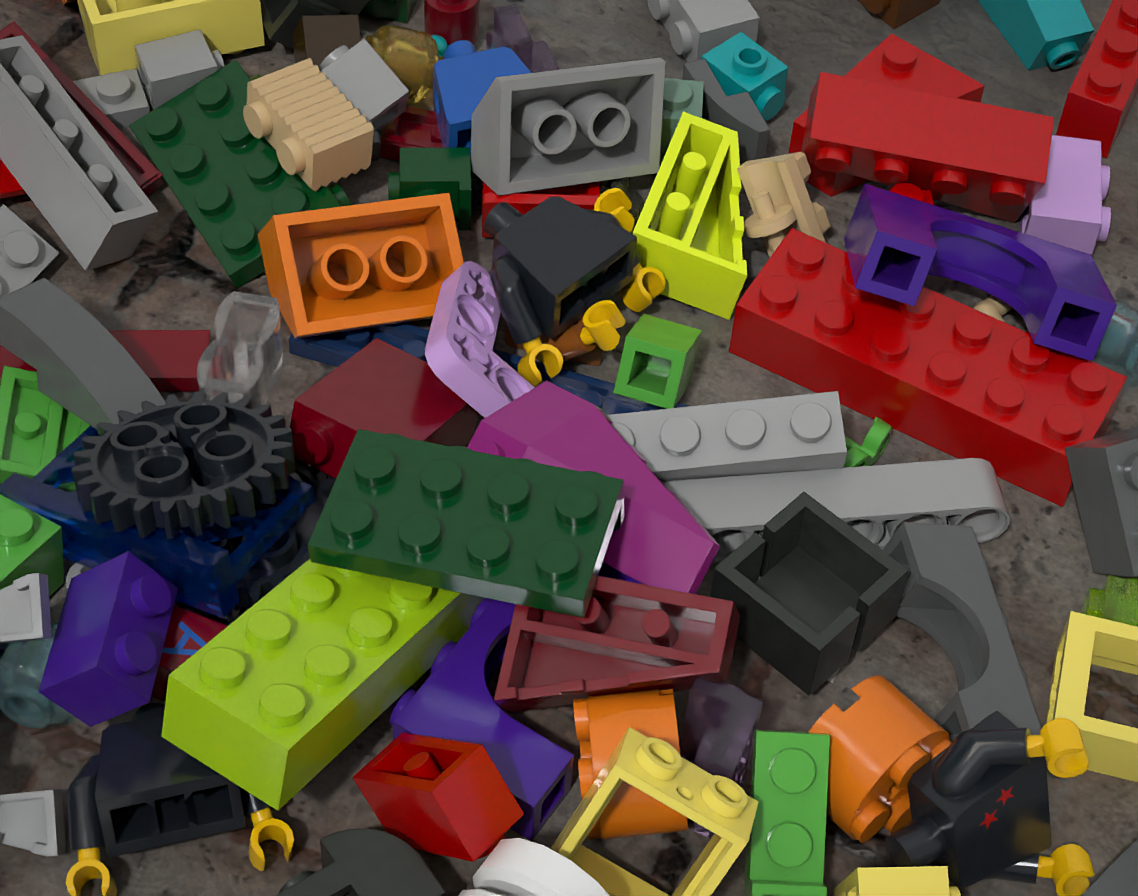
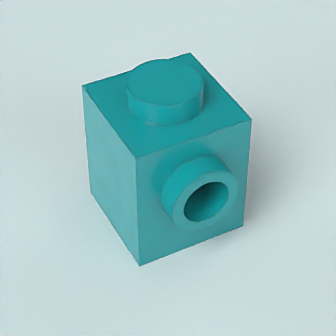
[701,32,789,120]

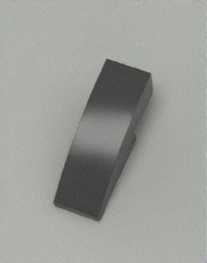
[0,278,166,429]

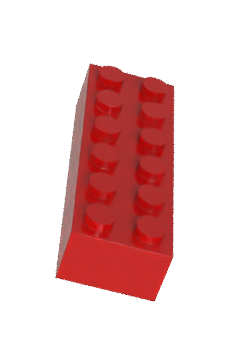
[729,228,1127,507]

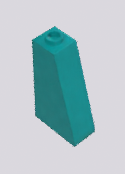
[978,0,1094,71]

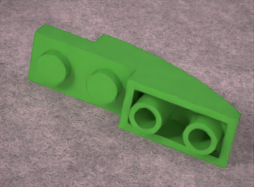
[744,729,830,896]

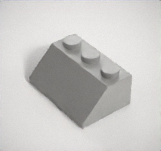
[471,58,666,195]

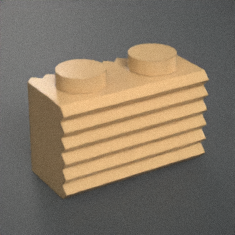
[243,58,374,191]

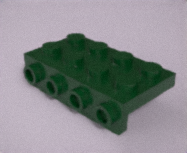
[129,59,352,288]
[308,429,625,618]

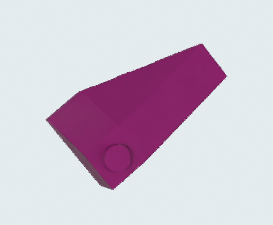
[467,380,720,594]

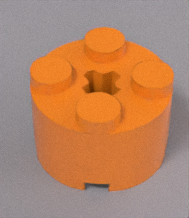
[808,675,952,843]
[573,689,688,840]

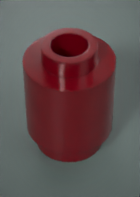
[424,0,480,45]

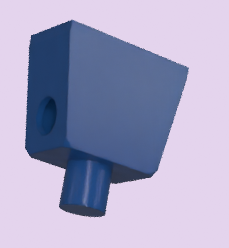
[433,40,531,162]

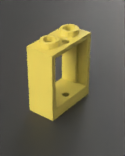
[1045,611,1138,782]
[551,727,759,896]

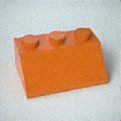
[258,193,464,339]

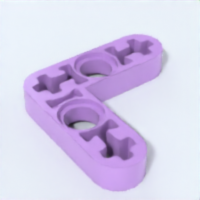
[425,261,535,418]

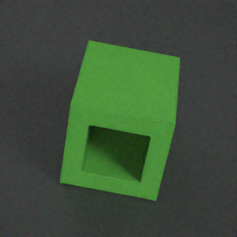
[613,313,702,409]

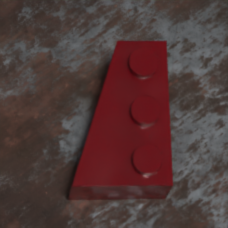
[494,576,740,712]

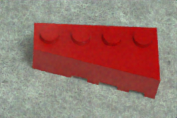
[801,72,1054,223]

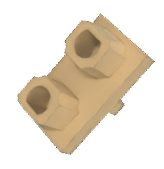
[737,152,830,257]

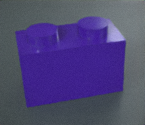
[38,551,178,727]

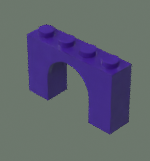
[844,184,1117,361]
[390,562,642,842]

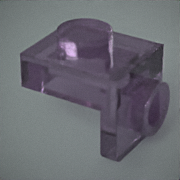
[486,4,559,73]

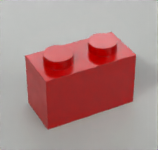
[352,732,524,862]

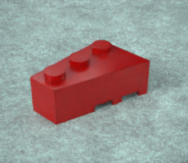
[788,33,985,197]

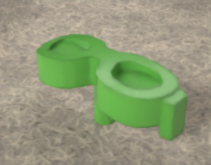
[844,416,892,468]

